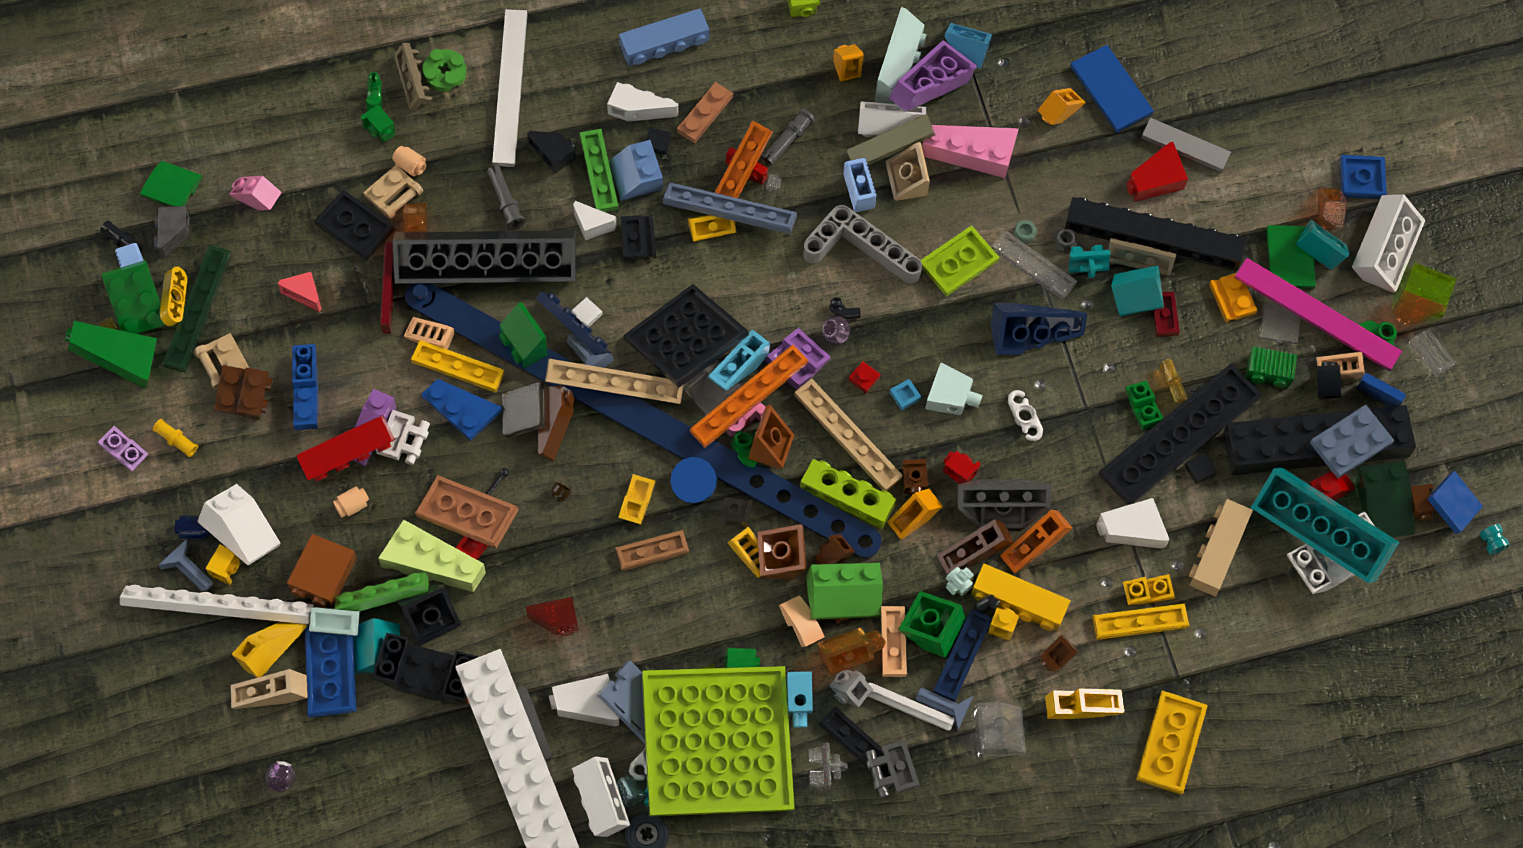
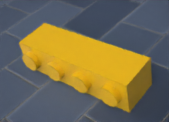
[971,564,1071,632]

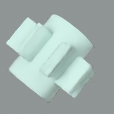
[946,567,974,596]

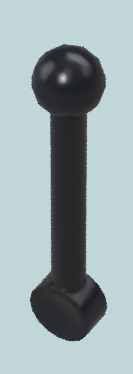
[485,468,509,495]

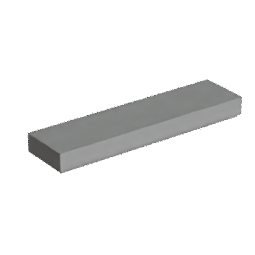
[1141,118,1231,173]

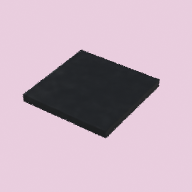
[623,284,749,388]

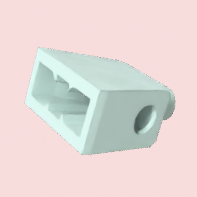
[925,363,983,415]

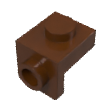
[1039,635,1079,672]

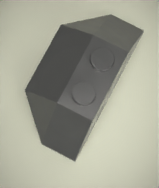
[957,479,1051,528]

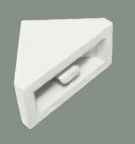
[573,201,616,241]

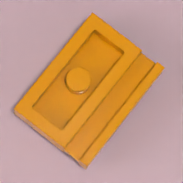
[1209,273,1257,323]

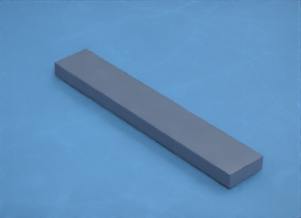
[663,182,797,234]

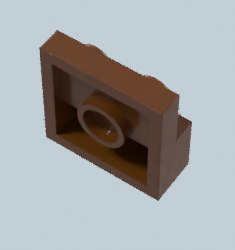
[214,365,272,419]

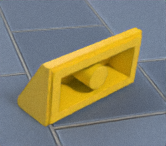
[687,214,737,242]

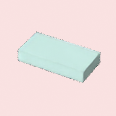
[309,607,359,635]

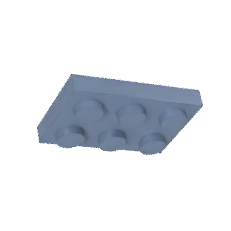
[1310,405,1394,479]

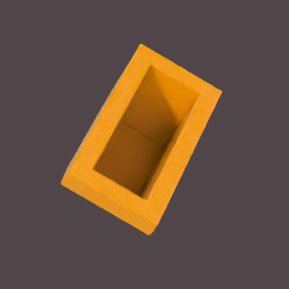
[887,489,943,540]

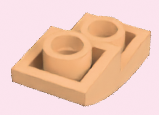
[779,595,824,647]

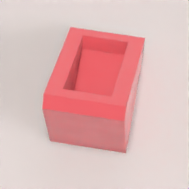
[278,272,322,312]

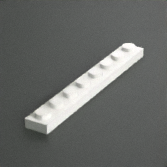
[120,585,313,624]

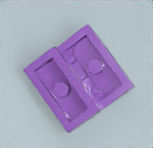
[765,328,831,390]

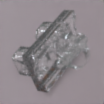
[808,743,847,791]

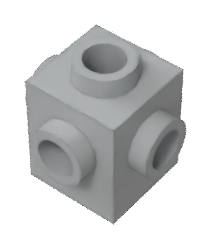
[830,668,873,707]

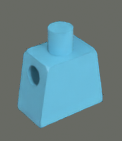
[786,672,813,728]

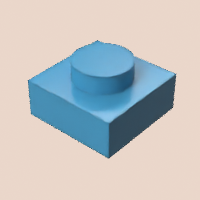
[889,379,921,411]

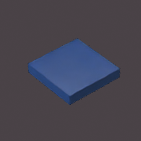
[1340,155,1387,199]
[1356,373,1406,407]
[1427,471,1483,534]

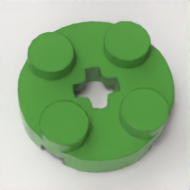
[423,49,467,92]

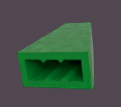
[65,321,157,388]

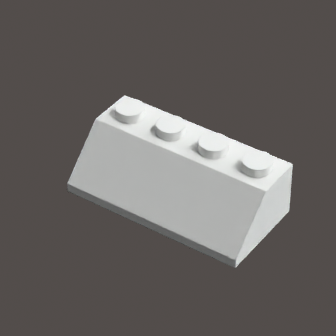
[1352,194,1425,292]

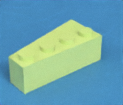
[379,520,486,592]

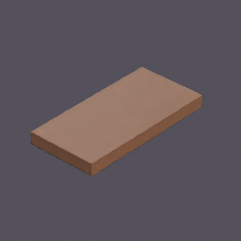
[415,475,519,549]

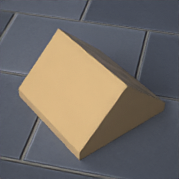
[885,142,930,201]

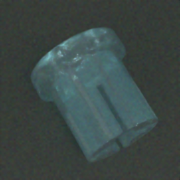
[616,775,646,808]

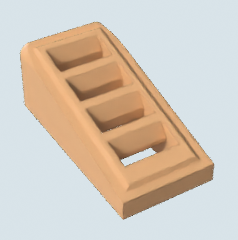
[404,317,455,349]
[1316,352,1365,379]

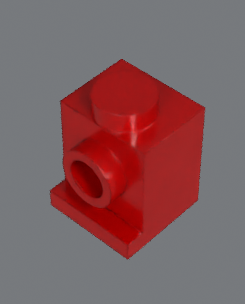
[943,451,981,484]

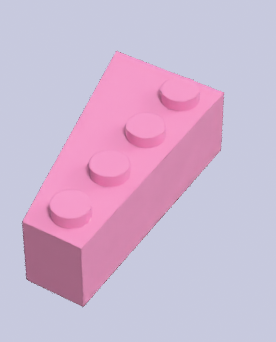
[922,125,1018,178]

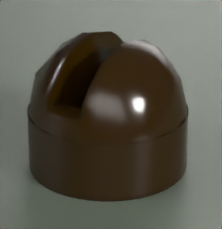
[551,482,572,502]

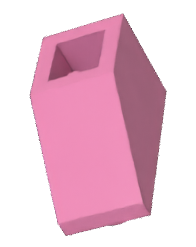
[229,176,282,210]

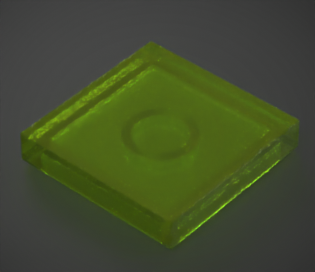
[1400,262,1457,319]

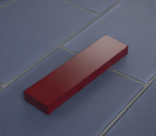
[380,242,394,334]

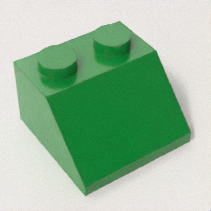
[499,302,548,369]
[899,591,966,658]

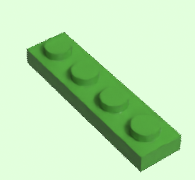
[580,129,618,212]
[335,572,429,611]

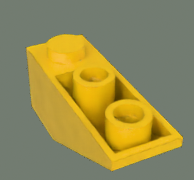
[232,622,307,678]

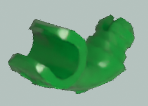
[366,72,382,111]

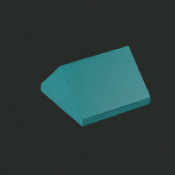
[1296,220,1350,270]
[1111,265,1164,316]
[354,618,400,674]

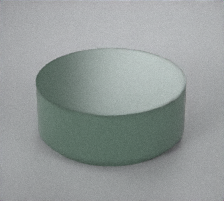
[1014,220,1037,244]

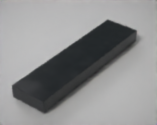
[819,706,893,788]

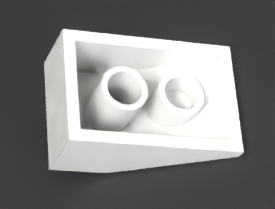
[197,484,280,565]

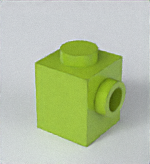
[787,0,820,17]

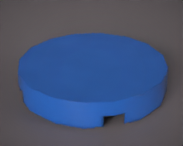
[670,457,717,504]

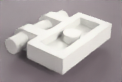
[376,410,430,465]

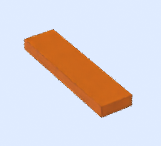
[715,121,773,198]

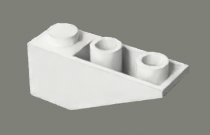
[607,82,678,121]

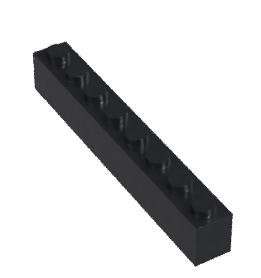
[1064,197,1246,271]

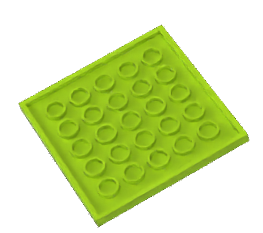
[642,666,795,816]

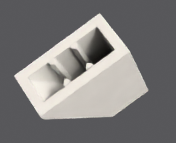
[1096,498,1170,549]
[549,674,619,726]

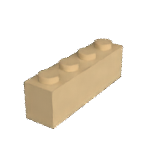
[1189,499,1253,597]

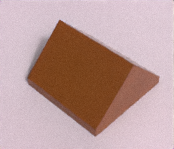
[748,405,795,469]
[757,524,806,580]

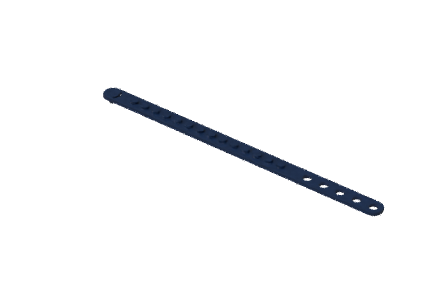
[405,283,881,559]

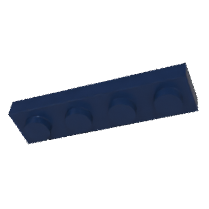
[536,291,612,355]
[933,608,993,702]

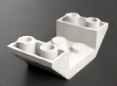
[1287,512,1374,594]

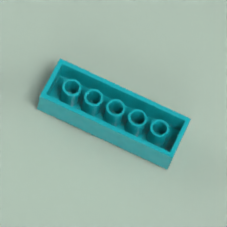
[1251,468,1400,583]

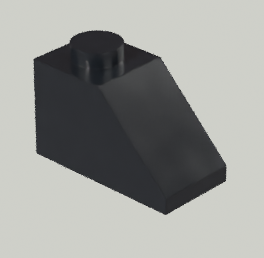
[527,131,576,174]

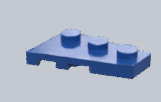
[421,379,503,441]

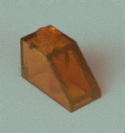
[1318,187,1347,230]
[403,202,429,232]
[1392,290,1447,325]

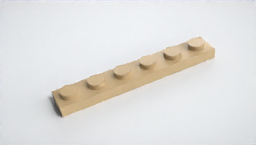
[545,359,684,404]
[794,379,903,491]

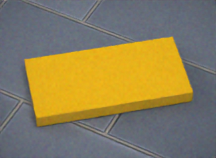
[1136,691,1208,795]

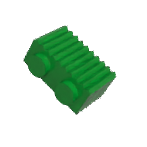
[1245,346,1297,388]

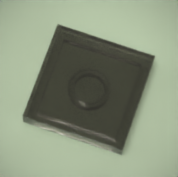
[502,382,544,438]

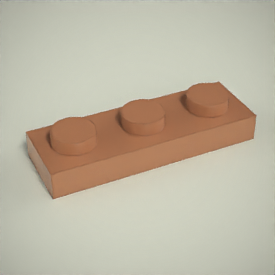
[677,82,733,144]

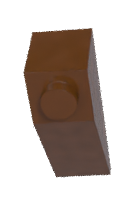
[537,384,574,461]
[937,519,1014,575]

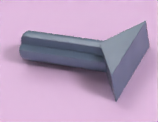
[566,334,614,368]
[159,539,213,592]
[916,688,973,733]

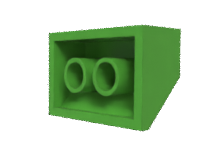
[806,563,883,619]

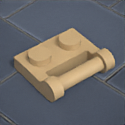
[363,165,423,220]
[194,333,249,390]

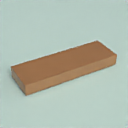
[615,530,689,571]

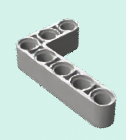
[803,205,922,284]

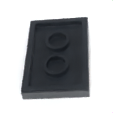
[314,190,395,261]

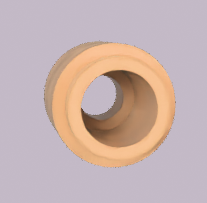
[392,146,426,176]
[333,486,369,518]

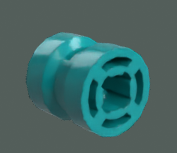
[1479,524,1510,555]

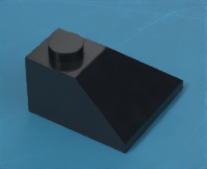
[397,584,461,646]

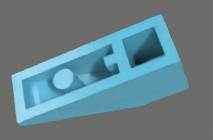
[708,330,770,391]

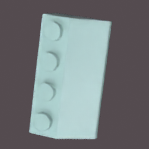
[875,7,927,104]

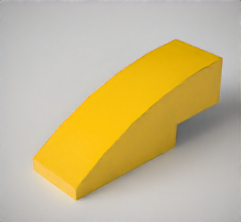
[1045,689,1124,719]

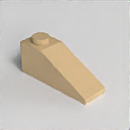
[231,669,308,709]

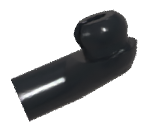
[829,297,861,320]
[973,594,1000,613]

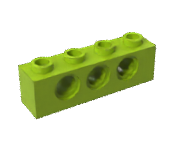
[800,459,896,530]

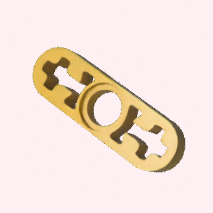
[160,267,187,326]

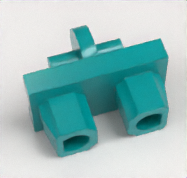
[1068,245,1111,278]

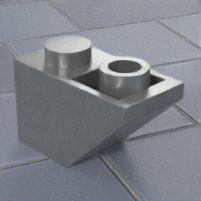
[154,206,189,257]

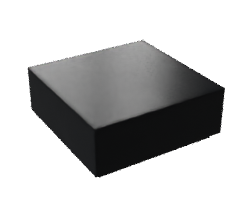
[646,128,671,155]
[1184,453,1217,484]

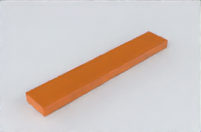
[689,344,808,448]

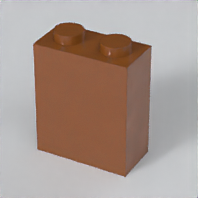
[287,534,357,608]

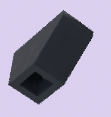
[1317,362,1342,399]

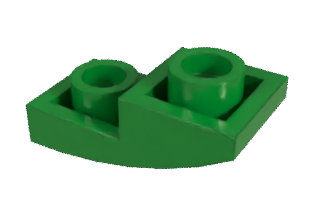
[1125,380,1164,431]

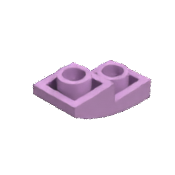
[98,426,149,472]

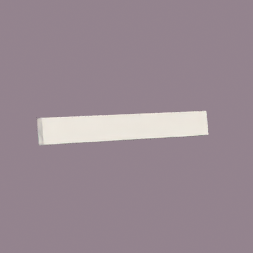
[492,9,527,167]

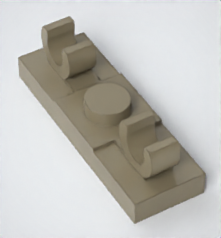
[394,43,432,110]
[1108,238,1176,276]

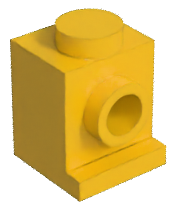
[206,544,240,586]
[988,608,1019,641]

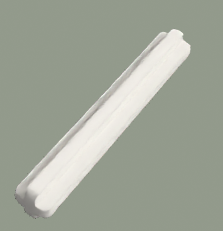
[867,683,954,731]

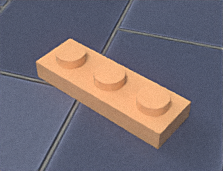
[881,606,907,677]

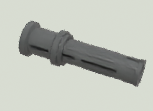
[761,108,816,166]
[487,166,525,230]

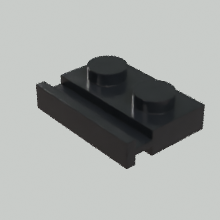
[621,214,656,260]

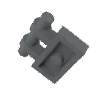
[865,740,920,799]

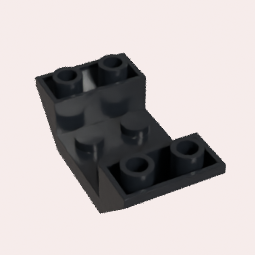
[372,632,479,703]

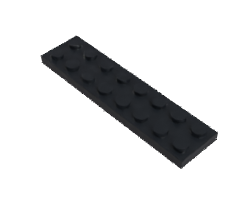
[1098,363,1263,505]

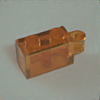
[817,627,886,675]

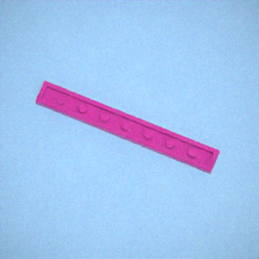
[1234,258,1402,371]

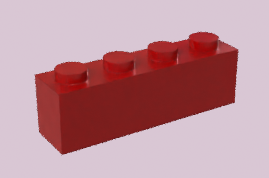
[296,415,395,482]

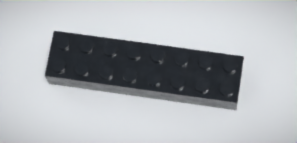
[393,230,577,283]
[1223,405,1416,475]

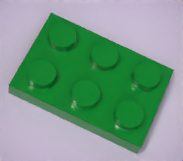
[101,260,165,334]

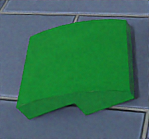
[140,160,203,207]

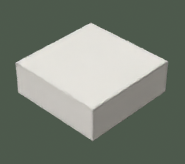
[572,297,603,327]

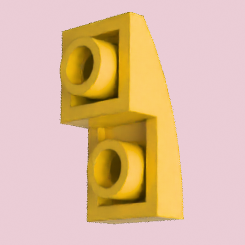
[1123,574,1175,605]

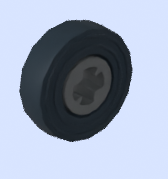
[625,813,669,848]

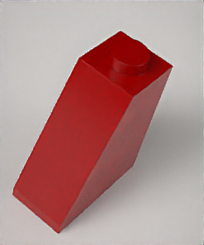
[1127,142,1188,202]

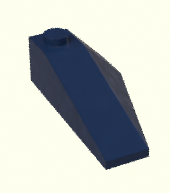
[991,303,1087,355]

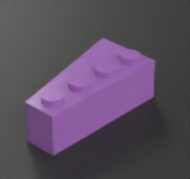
[889,40,977,111]

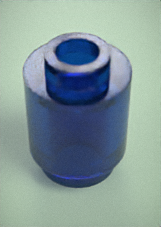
[174,515,210,539]

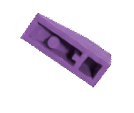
[352,389,396,466]

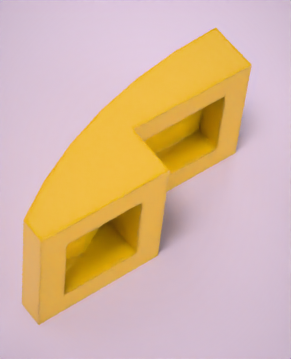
[618,474,656,524]

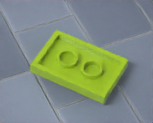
[921,225,1000,297]

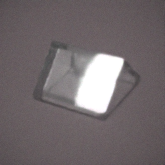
[683,360,742,415]

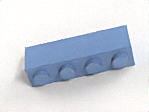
[619,8,710,66]

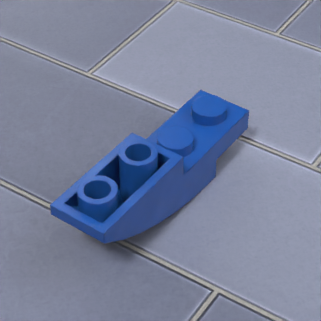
[292,344,319,430]

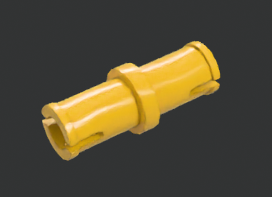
[152,419,198,457]

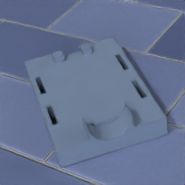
[597,660,645,744]

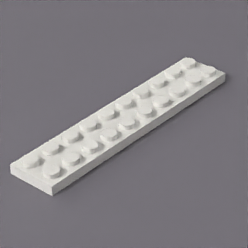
[455,649,579,848]

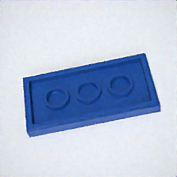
[1070,45,1154,133]
[305,624,357,718]

